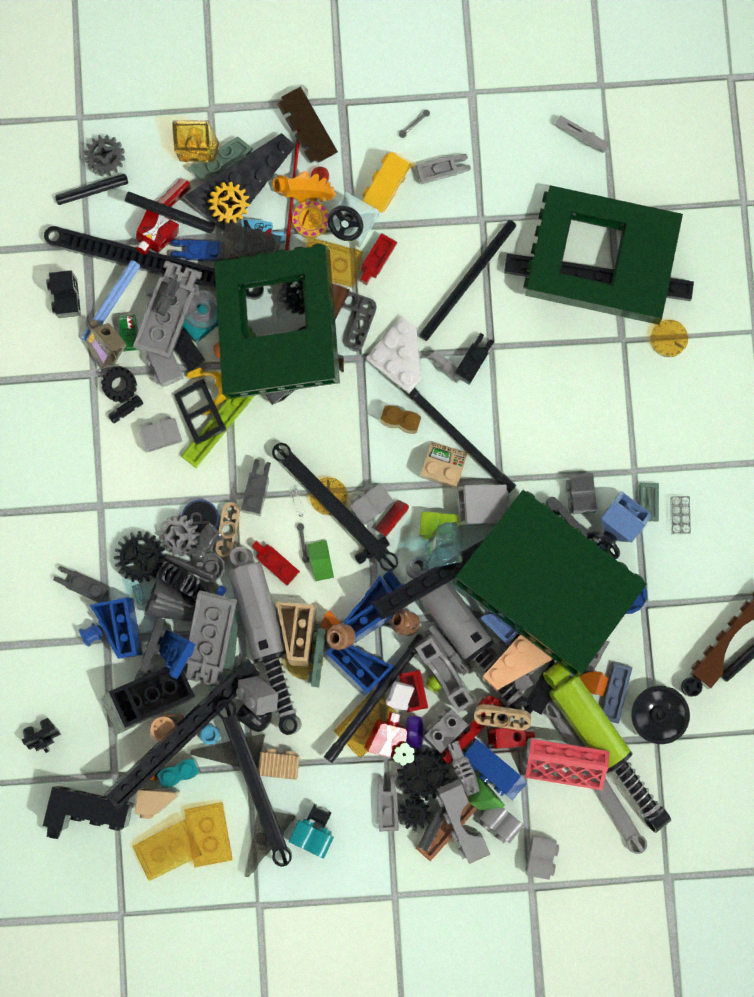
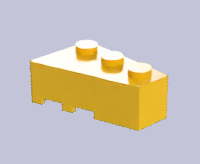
[362,151,415,213]

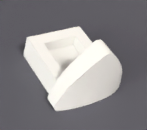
[386,681,414,710]

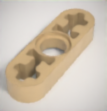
[215,502,240,558]
[474,704,531,730]

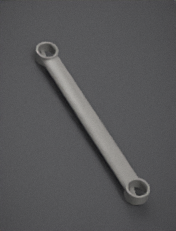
[545,700,647,854]

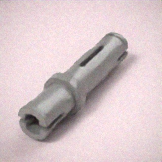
[555,115,609,153]
[425,625,473,676]

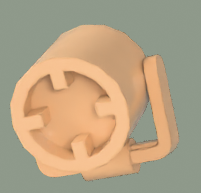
[150,713,184,741]

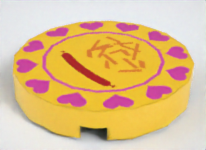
[292,200,329,239]

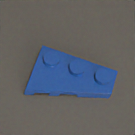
[158,629,196,679]

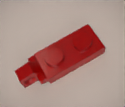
[360,233,398,285]
[252,540,300,586]
[443,720,486,764]

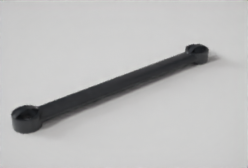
[272,443,399,572]
[216,699,293,867]

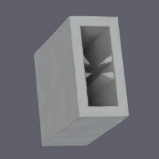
[457,485,509,526]

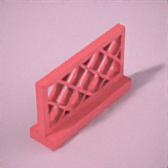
[525,739,610,790]

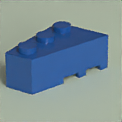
[343,575,397,643]
[90,597,143,659]
[323,646,394,696]
[464,739,527,801]

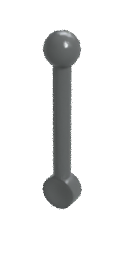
[399,110,430,138]
[297,523,310,563]

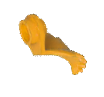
[272,171,336,203]

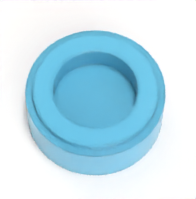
[200,725,220,745]

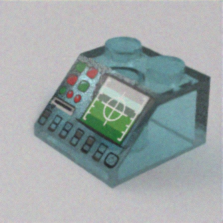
[423,522,463,570]

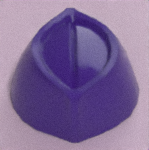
[406,716,424,748]

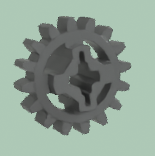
[84,134,126,176]

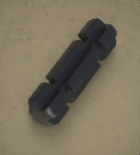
[108,395,143,423]
[354,537,390,564]

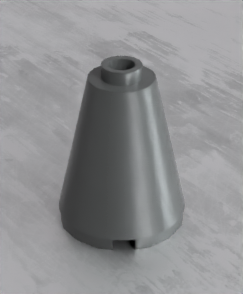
[144,579,196,622]

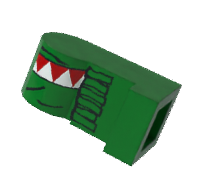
[119,314,139,352]

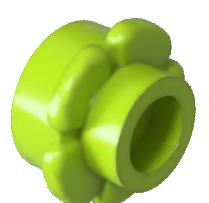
[426,674,443,693]

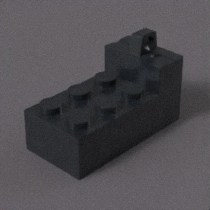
[101,667,195,734]
[42,785,134,839]

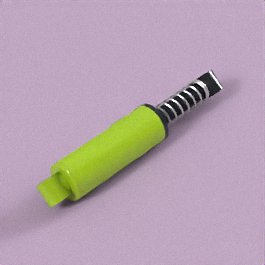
[543,662,671,833]

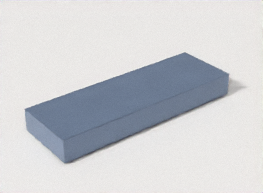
[602,663,633,724]

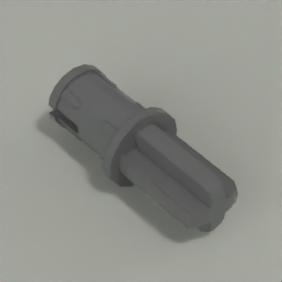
[154,278,180,316]

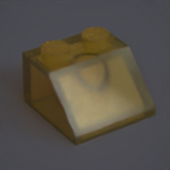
[172,120,219,163]

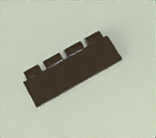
[277,86,338,163]

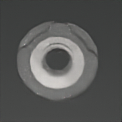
[182,290,218,328]

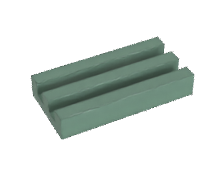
[639,483,659,522]

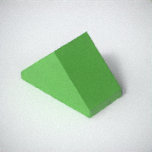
[308,540,334,582]
[469,774,505,810]

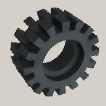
[101,366,137,403]

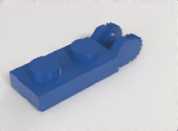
[170,240,224,262]

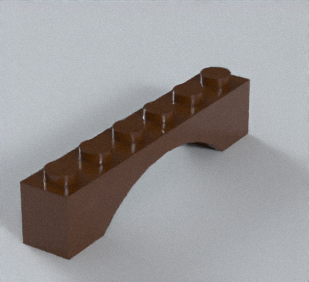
[690,591,754,689]

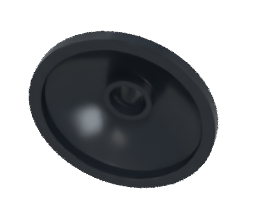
[631,686,690,744]

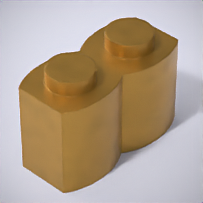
[380,405,421,434]

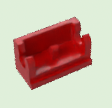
[399,670,428,712]

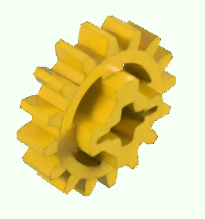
[208,182,250,224]

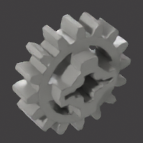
[159,514,200,557]

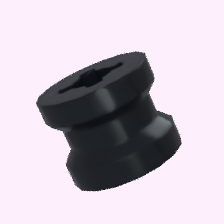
[681,677,703,697]

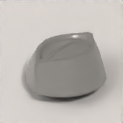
[196,553,227,582]

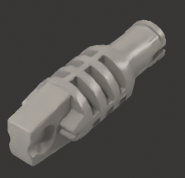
[447,741,480,796]

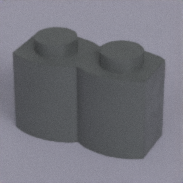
[566,473,597,515]

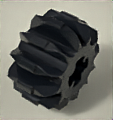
[398,797,431,831]

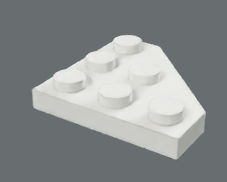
[365,316,421,394]

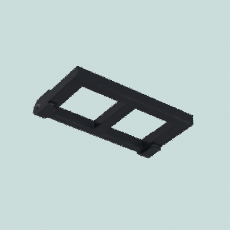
[174,379,227,445]

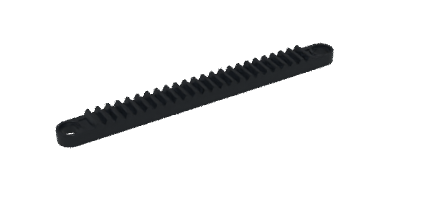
[44,226,264,300]

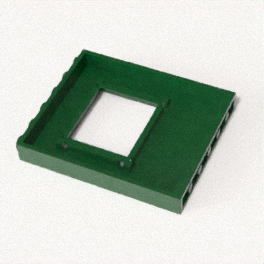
[523,185,683,325]
[214,244,340,399]

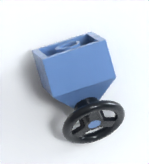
[587,491,652,559]

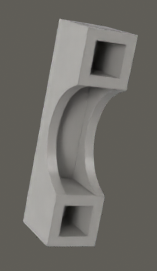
[415,634,474,713]
[436,780,491,864]

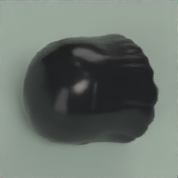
[237,704,272,732]

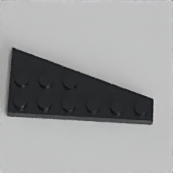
[183,133,296,233]

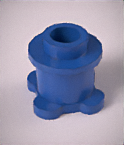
[78,623,104,647]

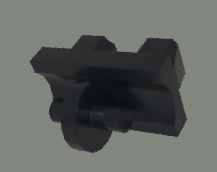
[22,718,61,753]

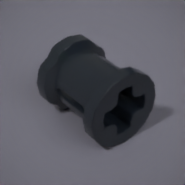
[307,803,332,827]

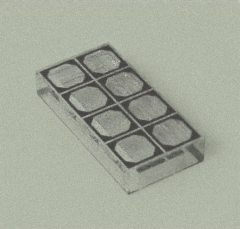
[670,496,691,535]

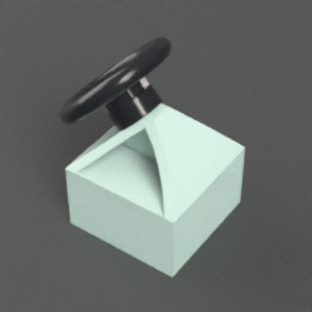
[327,192,379,248]

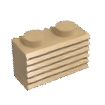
[258,748,300,780]

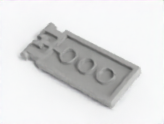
[133,261,202,360]
[184,590,238,687]

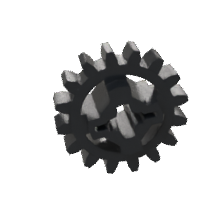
[278,275,305,315]

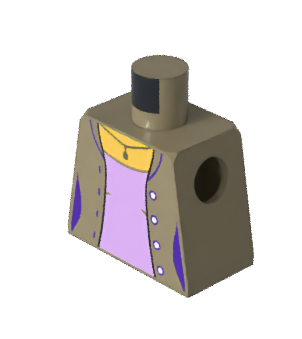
[86,320,126,369]

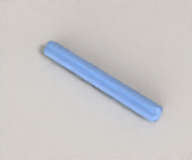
[81,260,140,342]

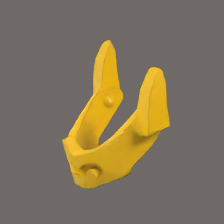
[186,367,226,415]

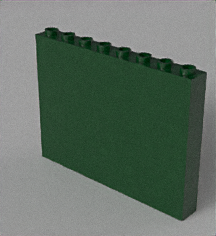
[452,490,647,678]

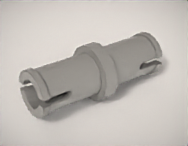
[428,349,460,383]

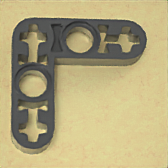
[342,291,377,352]

